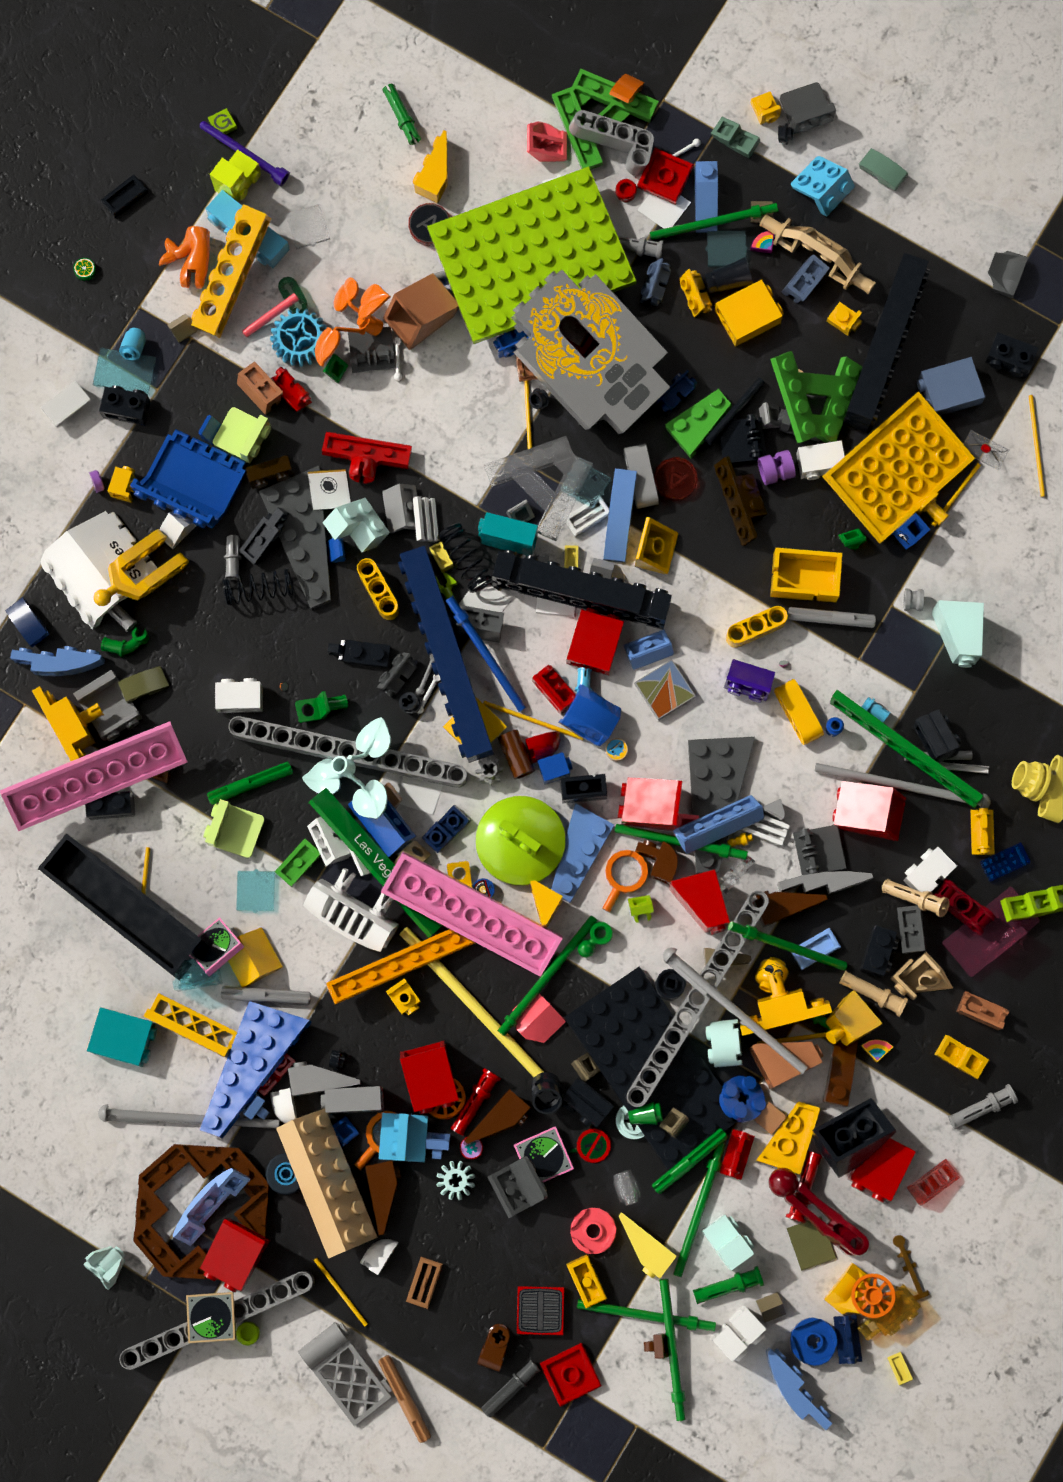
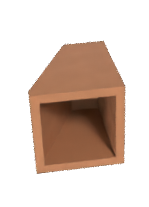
[383,273,459,350]
[748,1042,823,1089]

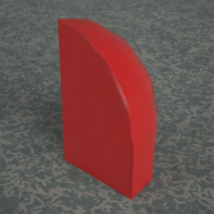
[525,731,561,764]

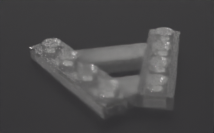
[484,436,593,541]

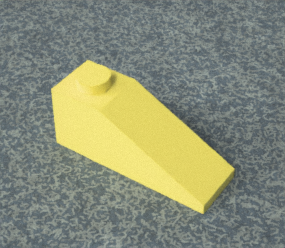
[619,1212,677,1279]

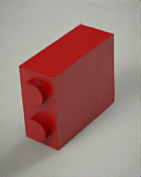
[566,608,624,676]
[847,1138,916,1203]

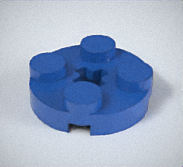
[719,1076,766,1123]
[790,1317,837,1366]

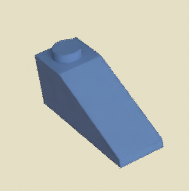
[694,161,718,233]

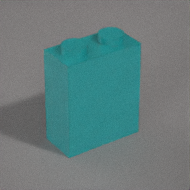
[478,512,538,555]
[87,1007,157,1067]

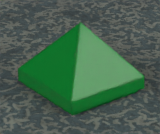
[323,353,349,384]
[838,529,866,550]

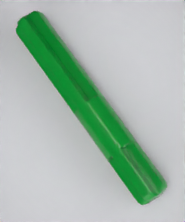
[207,762,293,805]
[652,1128,728,1194]

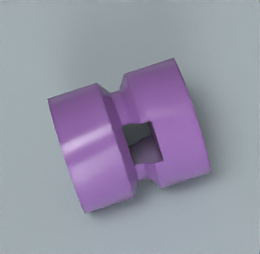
[758,450,796,485]

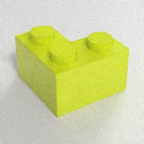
[209,150,261,202]

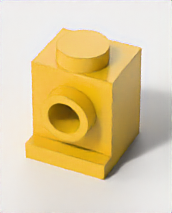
[108,466,136,503]
[386,978,421,1016]

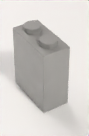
[321,1086,384,1114]

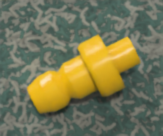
[727,833,753,847]

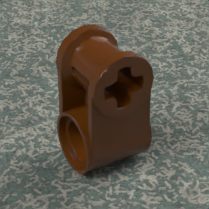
[477,1323,509,1372]

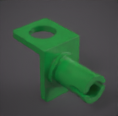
[295,691,348,723]

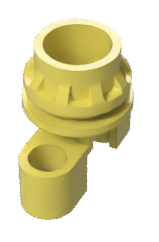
[1012,755,1063,823]

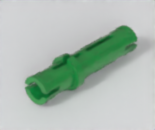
[382,83,421,145]

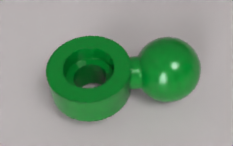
[577,922,613,958]

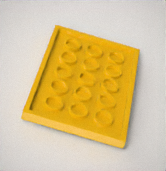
[822,392,975,543]

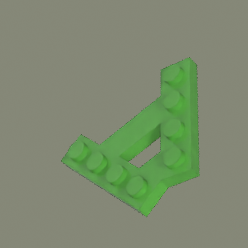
[552,69,659,170]
[770,351,862,443]

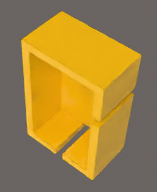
[770,548,842,602]

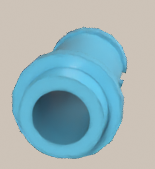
[575,667,592,694]
[861,697,891,722]

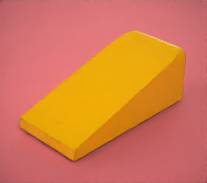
[566,1255,607,1308]

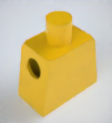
[826,990,882,1046]

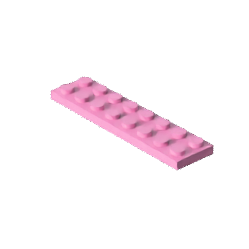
[0,721,187,831]
[381,851,563,977]

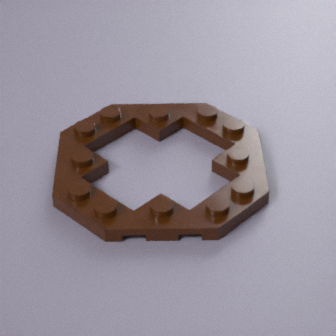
[133,1144,269,1280]

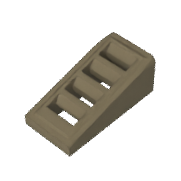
[703,948,752,966]

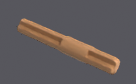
[378,1355,431,1443]

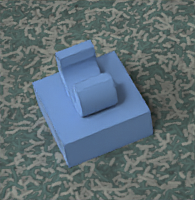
[241,1093,269,1120]
[425,1132,450,1159]

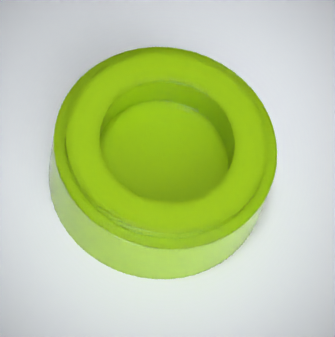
[236,1321,260,1346]

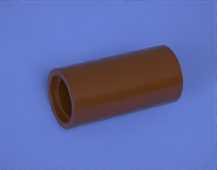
[498,729,535,779]

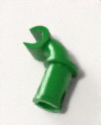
[101,627,149,657]

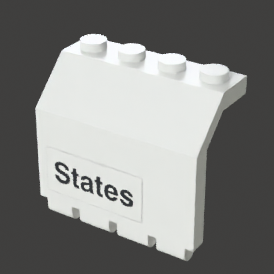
[40,511,157,629]

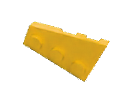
[756,1101,820,1175]

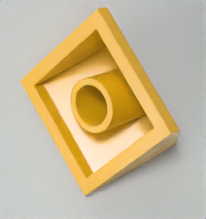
[635,517,678,574]
[530,880,563,928]
[228,927,283,988]

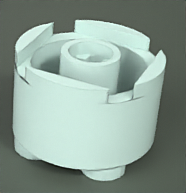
[706,1019,742,1067]

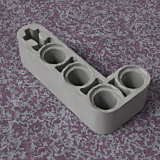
[569,110,654,175]

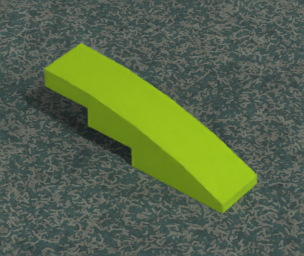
[1000,885,1063,922]

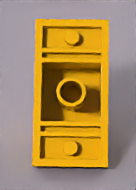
[32,686,104,761]
[740,971,832,1036]

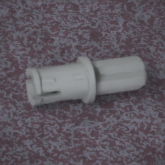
[224,535,242,580]

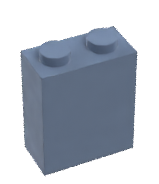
[917,357,985,416]

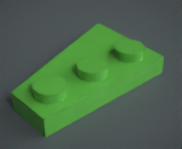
[665,389,732,459]

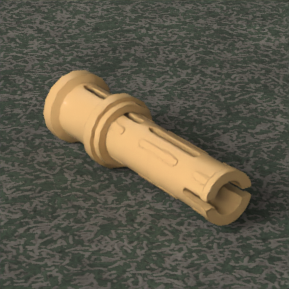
[882,879,950,917]
[839,970,908,1017]

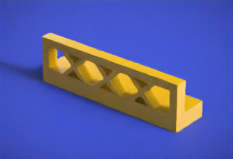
[143,993,237,1058]

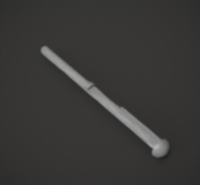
[815,763,991,808]
[663,947,808,1074]
[98,1104,280,1129]

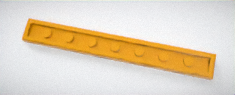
[326,929,476,1005]

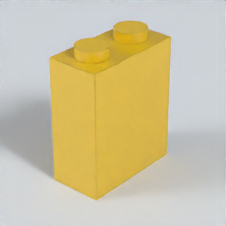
[715,280,783,347]

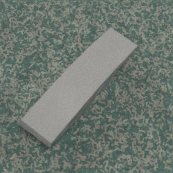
[777,871,873,895]

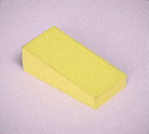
[429,542,454,573]
[564,545,578,569]
[887,1352,913,1386]

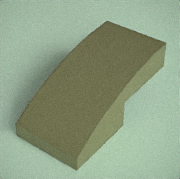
[118,666,170,703]

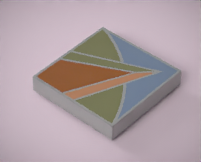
[634,659,696,721]

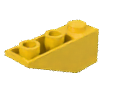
[413,130,448,204]

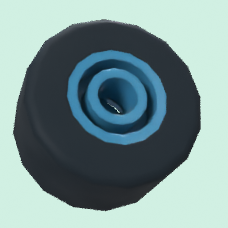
[266,1153,301,1195]

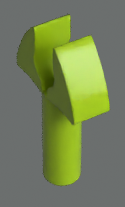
[435,573,457,614]

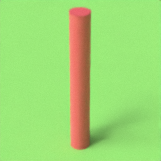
[242,293,299,337]

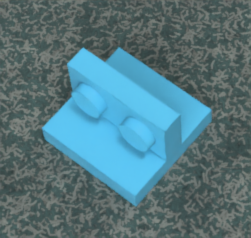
[379,1113,428,1162]

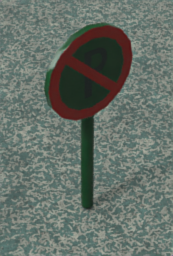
[566,1128,611,1163]

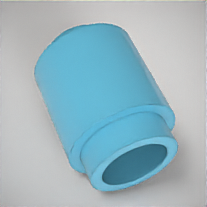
[119,328,146,361]

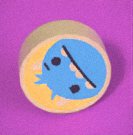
[605,738,628,762]

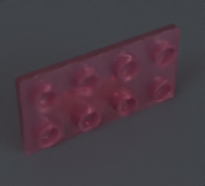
[942,887,1040,977]

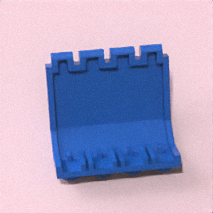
[130,429,247,528]

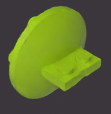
[476,796,565,886]

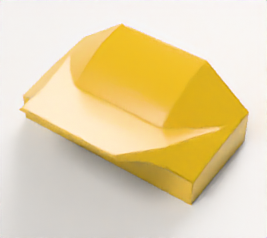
[824,1263,871,1315]

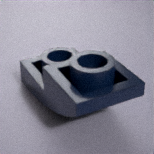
[5,597,49,647]
[422,805,471,853]

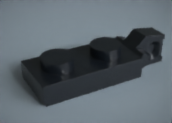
[239,507,289,565]
[327,640,391,668]

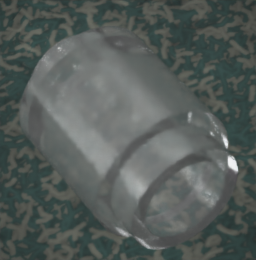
[613,1170,642,1206]

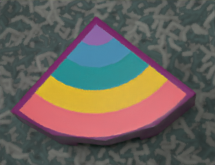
[750,231,774,253]

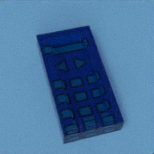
[980,842,1031,882]

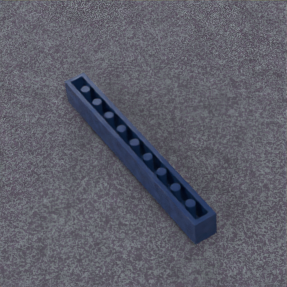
[398,546,494,763]

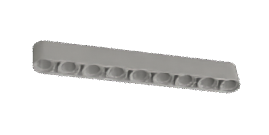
[119,1271,315,1370]

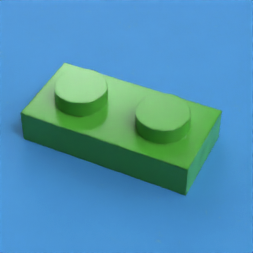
[275,839,321,887]

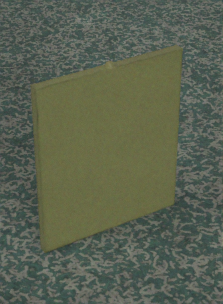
[786,1216,836,1271]

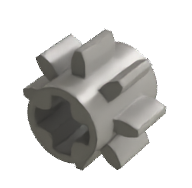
[475,757,503,785]

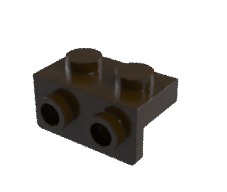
[246,455,294,489]

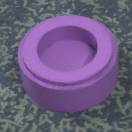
[89,470,105,493]

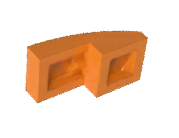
[609,74,644,103]

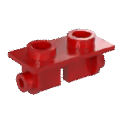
[271,367,312,411]
[719,1129,755,1180]

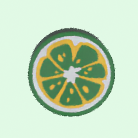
[73,258,96,281]

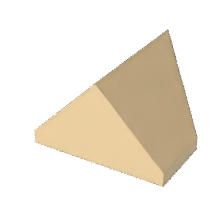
[899,952,953,993]

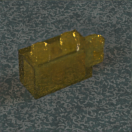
[857,1283,921,1341]

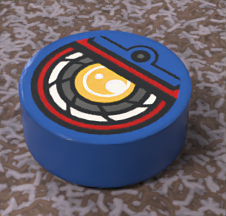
[472,878,495,898]

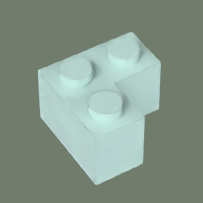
[323,498,390,552]
[702,1215,754,1271]

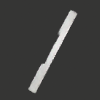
[939,762,989,774]

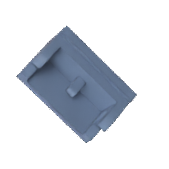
[782,254,829,303]

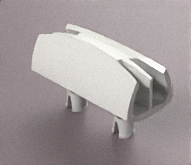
[303,868,399,952]

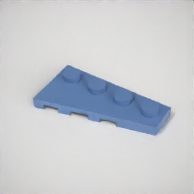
[551,803,614,903]

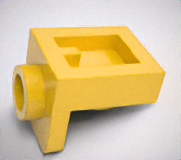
[750,91,782,125]
[826,302,862,336]

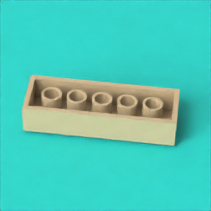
[276,1108,378,1259]

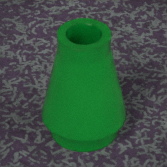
[628,1101,663,1125]

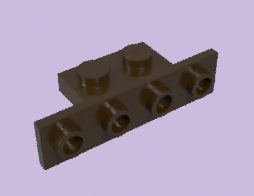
[714,456,767,546]

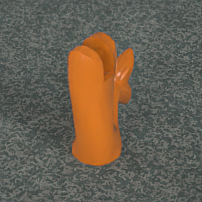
[159,226,210,289]

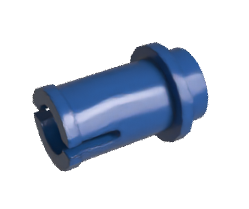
[826,717,844,737]

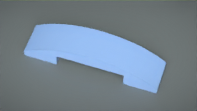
[173,1168,250,1246]

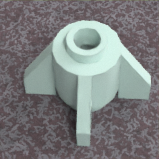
[83,1246,125,1290]

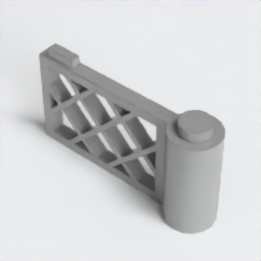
[298,1322,392,1426]

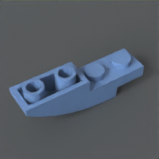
[10,646,105,676]
[766,1347,832,1430]

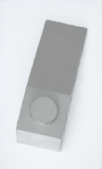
[288,1061,362,1097]

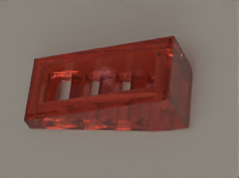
[907,1159,960,1206]

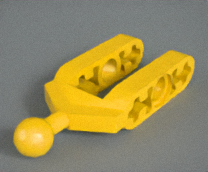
[93,529,189,607]

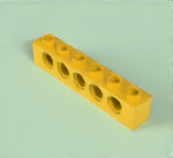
[191,204,272,338]

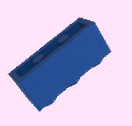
[348,799,416,857]

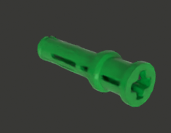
[693,1266,764,1304]

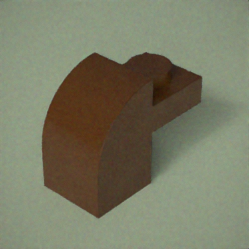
[635,840,678,885]

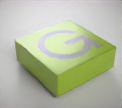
[208,108,237,135]

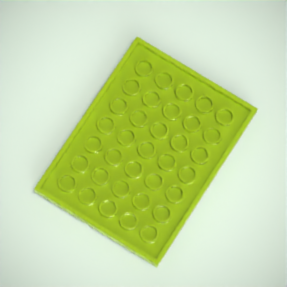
[427,166,636,344]

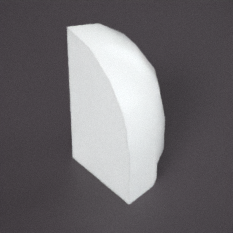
[270,1088,297,1123]
[360,1239,399,1275]

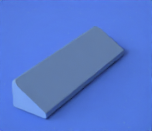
[673,795,764,854]

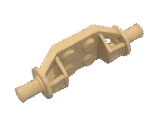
[759,214,876,294]

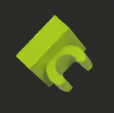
[628,895,654,923]

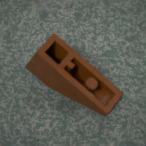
[753,891,827,928]
[823,1040,858,1107]
[463,1089,530,1147]
[365,1160,401,1235]

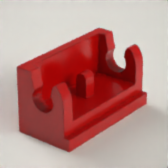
[532,665,576,715]

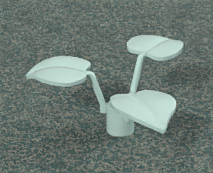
[302,718,391,819]

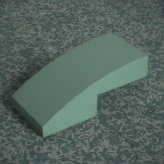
[711,116,760,158]
[859,148,908,191]

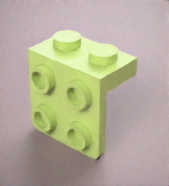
[213,407,271,463]
[203,799,264,858]

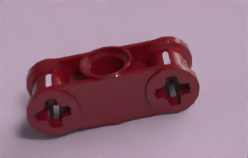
[932,878,996,936]

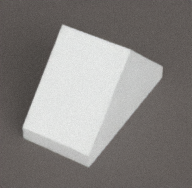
[160,510,197,549]

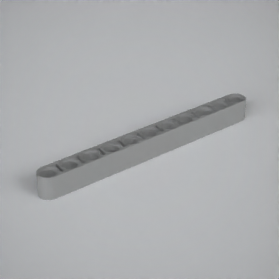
[229,716,467,788]
[626,891,769,1107]

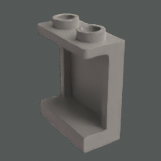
[73,670,142,742]

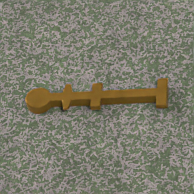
[893,1235,930,1301]

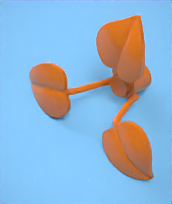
[315,277,391,367]

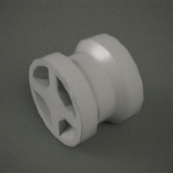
[903,588,924,611]

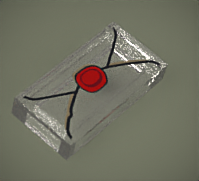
[963,430,1010,470]

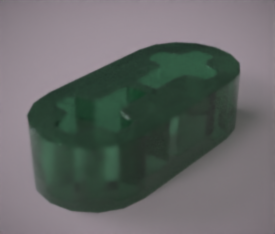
[278,277,308,314]

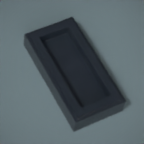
[101,174,148,218]

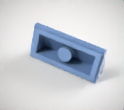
[623,630,674,670]

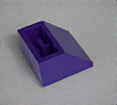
[724,659,776,703]

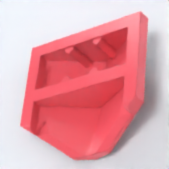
[527,121,567,162]
[513,994,566,1043]

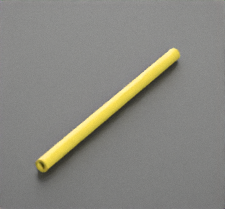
[399,927,544,1077]

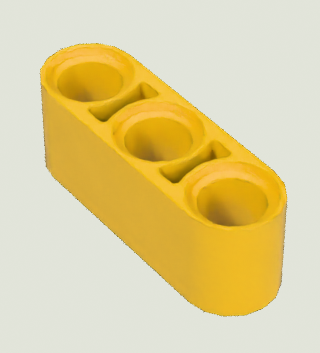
[357,558,399,620]
[726,606,788,648]
[774,679,824,745]

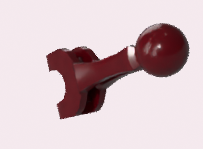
[768,1168,869,1256]

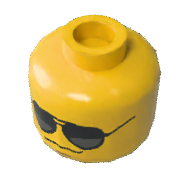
[755,957,788,993]

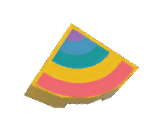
[861,1039,893,1063]

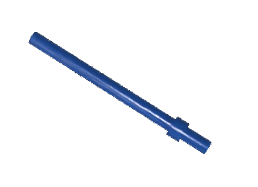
[446,596,526,712]

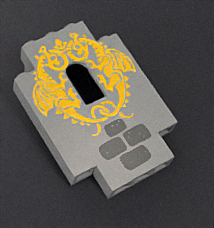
[511,270,670,434]

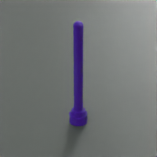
[200,121,290,186]

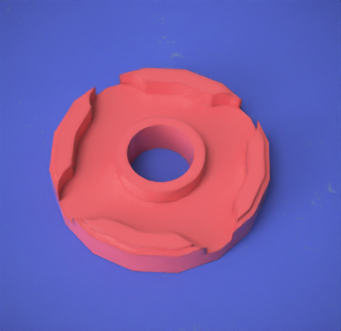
[570,1208,616,1254]

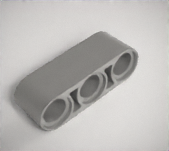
[624,444,659,509]

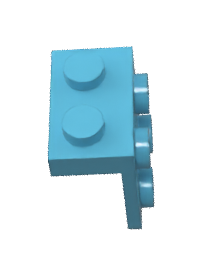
[791,156,855,217]

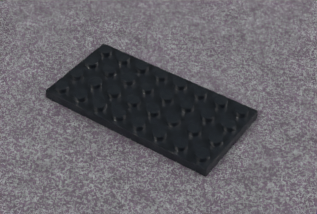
[564,967,739,1170]

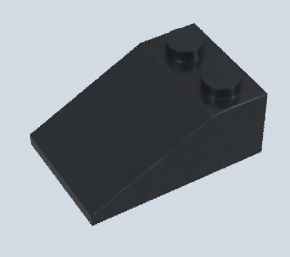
[812,1098,896,1178]

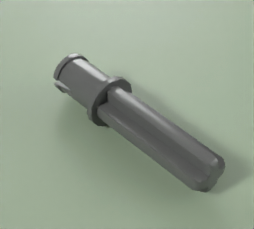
[481,1360,541,1418]

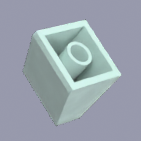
[932,600,984,668]

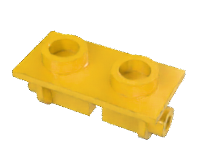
[679,269,712,318]
[970,808,995,855]

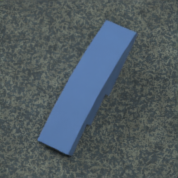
[603,468,637,563]

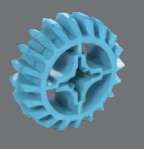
[270,308,327,367]

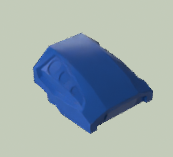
[558,684,621,746]

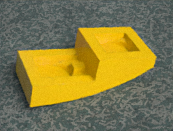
[934,1035,989,1079]

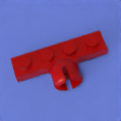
[322,432,412,484]

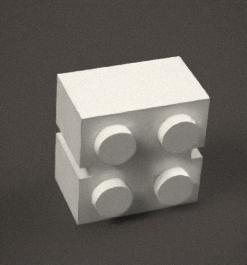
[710,1306,766,1362]

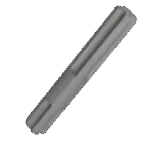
[788,607,876,628]
[221,986,311,1005]

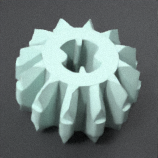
[436,1161,475,1200]

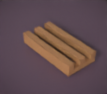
[406,1257,443,1309]

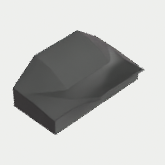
[988,251,1028,298]

